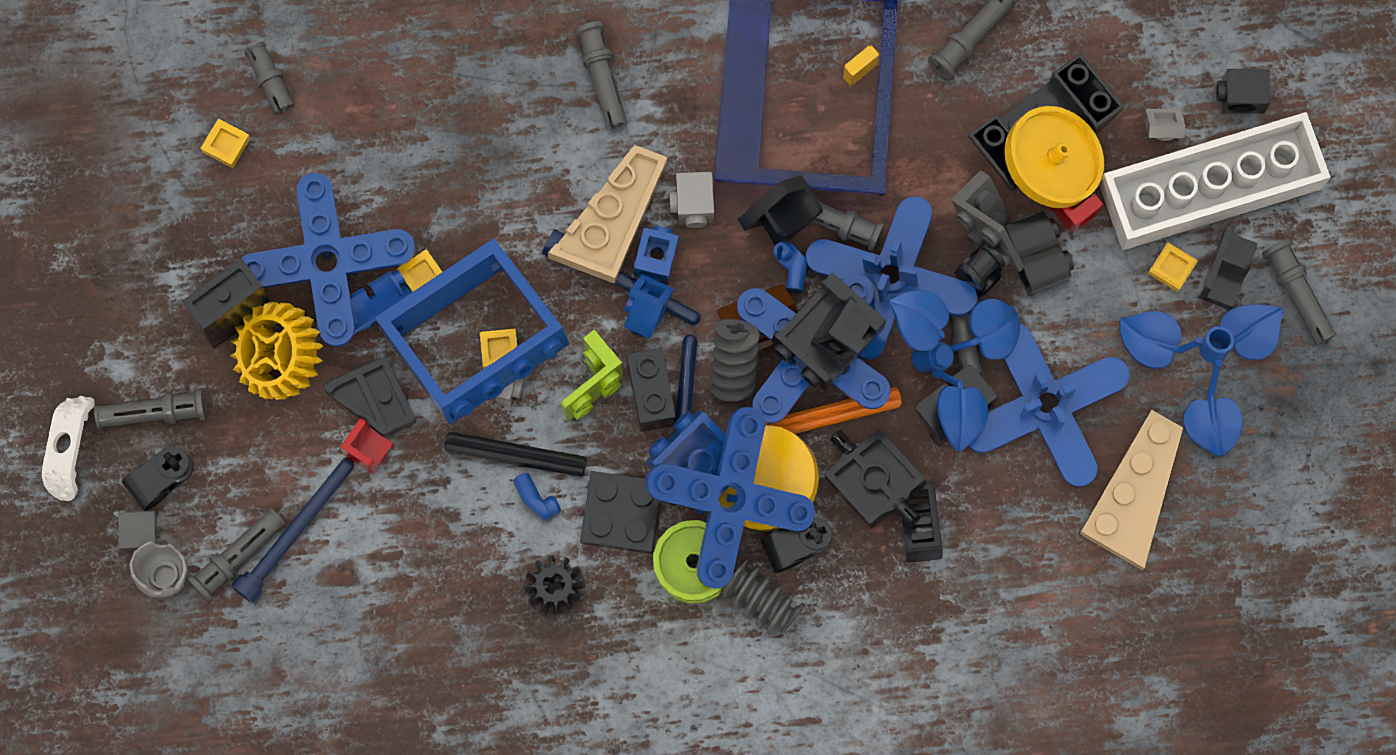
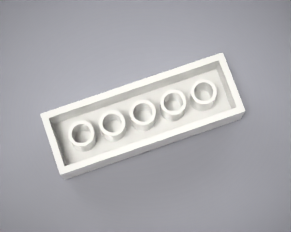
[1099,112,1331,251]

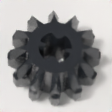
[523,555,586,618]

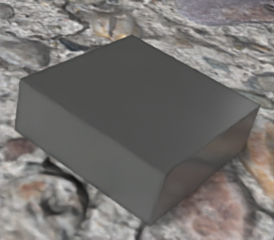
[118,511,157,551]

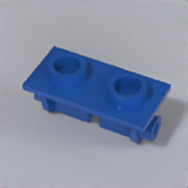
[350,270,412,334]

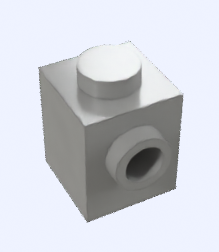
[670,172,714,228]

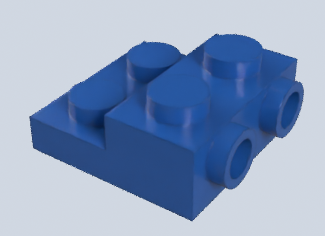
[645,411,730,515]

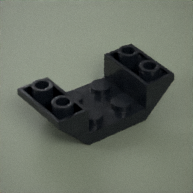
[968,53,1124,191]

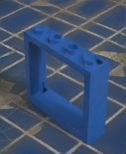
[374,238,569,425]

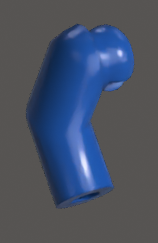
[773,241,808,293]
[513,473,561,520]

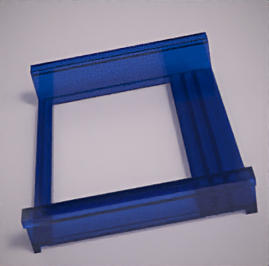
[714,0,899,196]

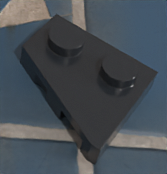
[323,356,417,437]

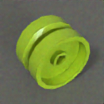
[653,520,725,604]

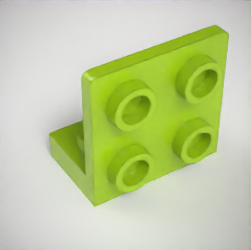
[561,330,623,422]

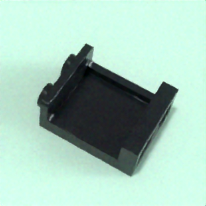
[182,258,270,349]
[772,272,886,391]

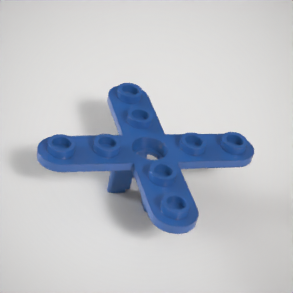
[242,173,415,347]
[806,197,977,360]
[737,274,890,424]
[968,324,1129,487]
[645,407,815,589]

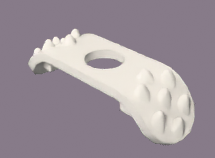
[42,396,95,501]

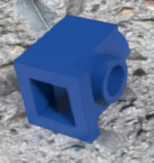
[634,226,679,285]
[624,274,674,339]

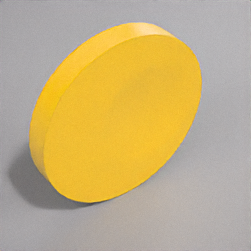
[1005,106,1104,208]
[719,425,819,531]

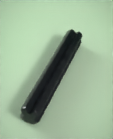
[445,432,587,477]

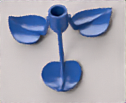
[887,290,1020,451]
[1119,304,1283,456]

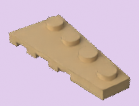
[548,145,668,284]
[1080,410,1183,571]

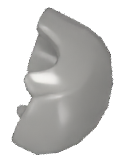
[129,541,189,598]

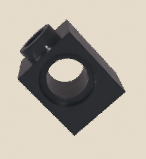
[1216,69,1270,114]

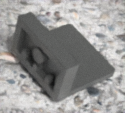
[951,170,1024,272]

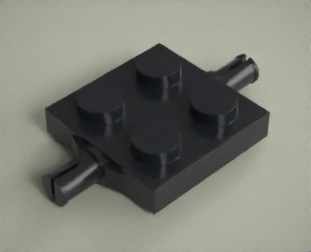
[824,429,927,529]

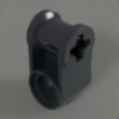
[954,241,1005,298]
[122,446,194,511]
[760,517,832,574]

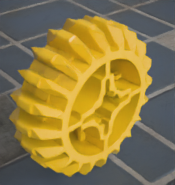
[230,302,323,400]

